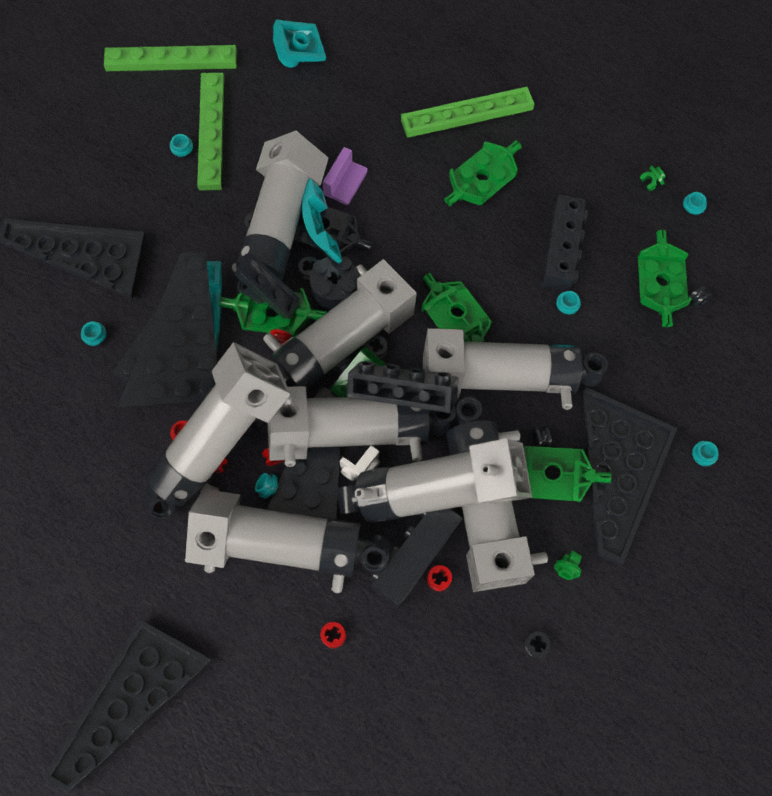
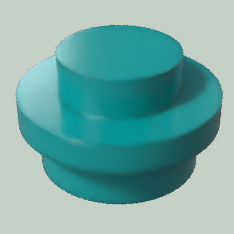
[170,134,193,156]
[683,192,707,215]
[556,291,581,314]
[81,322,107,346]
[692,441,719,466]
[255,473,279,499]

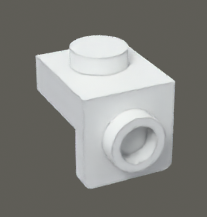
[340,446,380,481]

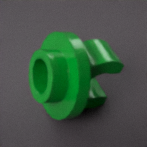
[640,165,666,191]
[554,550,582,580]

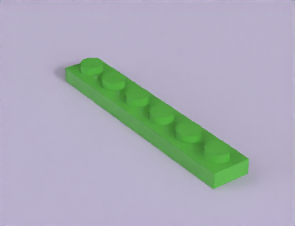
[104,45,237,71]
[197,73,224,190]
[401,87,534,138]

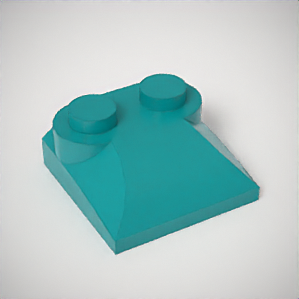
[273,20,326,67]

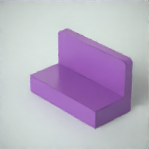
[323,147,368,205]

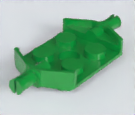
[444,140,521,206]
[638,230,692,327]
[422,273,492,342]
[219,288,327,337]
[524,446,611,503]

